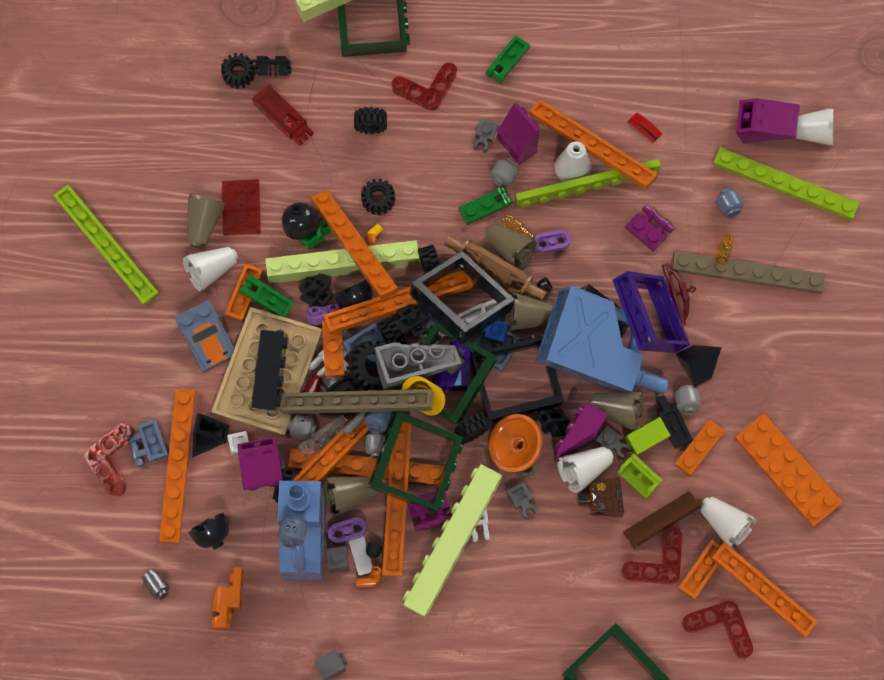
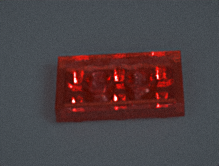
[222,179,261,236]

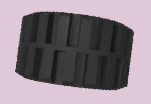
[346,340,388,390]

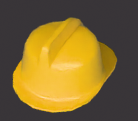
[401,376,445,415]

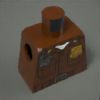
[577,476,624,517]

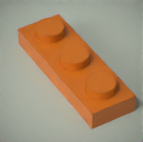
[225,263,264,322]
[322,321,345,378]
[674,419,725,477]
[677,540,720,600]

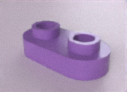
[534,230,571,254]
[306,304,343,325]
[328,517,367,545]

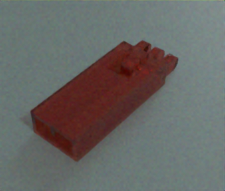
[252,85,314,146]

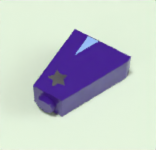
[432,340,471,391]

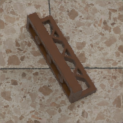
[623,491,703,549]

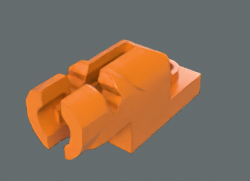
[211,567,244,630]

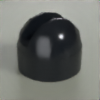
[537,277,553,293]
[366,542,383,558]

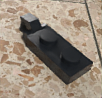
[656,395,693,449]

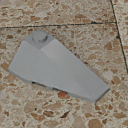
[375,343,461,390]

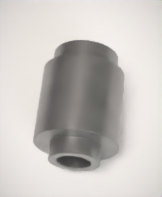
[142,569,170,600]

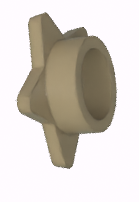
[517,463,539,480]

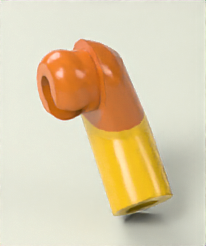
[365,223,383,246]

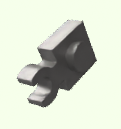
[474,119,498,153]
[595,426,631,460]
[506,482,537,519]

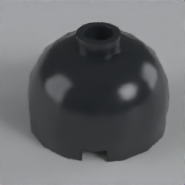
[281,202,320,240]
[334,280,373,308]
[188,513,229,549]

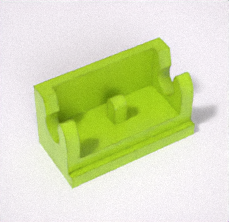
[623,417,671,455]
[617,453,662,499]

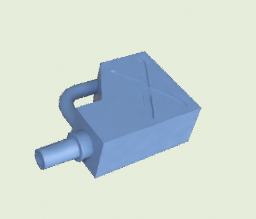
[535,285,668,394]
[277,481,326,582]

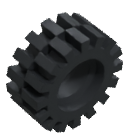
[221,53,255,89]
[354,107,387,134]
[361,179,395,215]
[418,245,440,274]
[376,316,407,345]
[454,412,492,444]

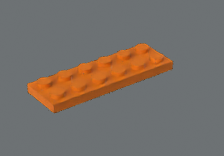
[734,413,843,528]

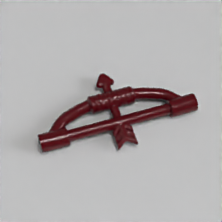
[662,263,697,327]

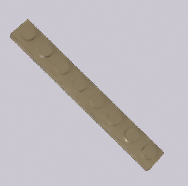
[672,251,825,294]
[280,389,434,414]

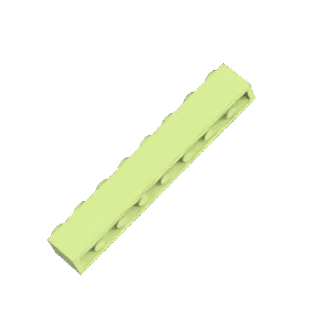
[265,240,419,284]
[403,464,503,618]

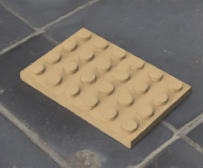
[211,307,322,437]

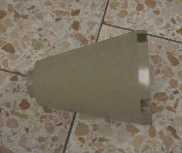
[187,194,225,248]
[486,224,538,270]
[505,293,554,331]
[589,392,644,431]
[324,477,378,516]

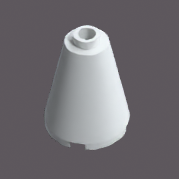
[796,109,833,145]
[555,142,592,182]
[183,247,238,291]
[557,447,614,493]
[700,497,756,549]

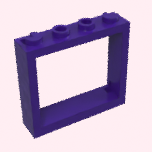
[613,271,690,353]

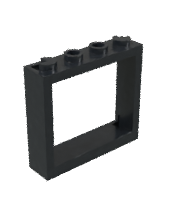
[409,251,515,344]
[470,335,564,423]

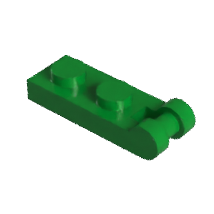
[485,35,530,84]
[458,186,513,226]
[238,275,294,317]

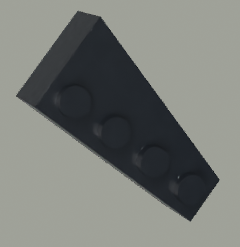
[251,330,289,411]

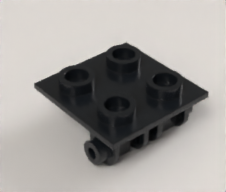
[252,56,292,76]

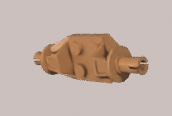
[444,235,547,301]

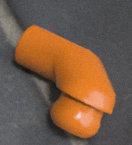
[356,566,383,588]

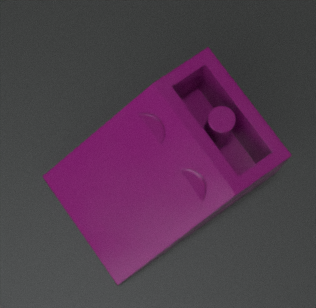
[736,98,800,143]
[497,102,540,165]
[554,402,608,462]
[238,437,283,491]

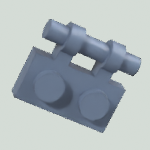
[125,419,168,467]

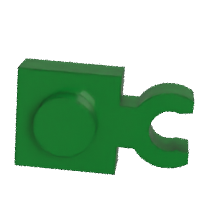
[299,219,332,250]

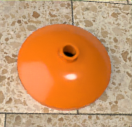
[489,414,543,473]

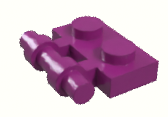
[625,204,675,252]
[407,491,452,532]

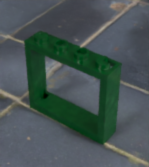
[338,0,410,57]
[396,322,498,426]
[368,411,464,513]
[562,623,670,680]

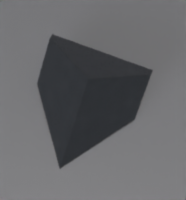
[676,345,722,387]
[192,413,230,458]

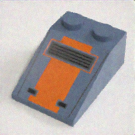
[174,300,234,372]

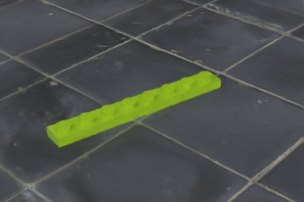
[713,147,859,221]
[515,159,661,208]
[53,185,159,306]

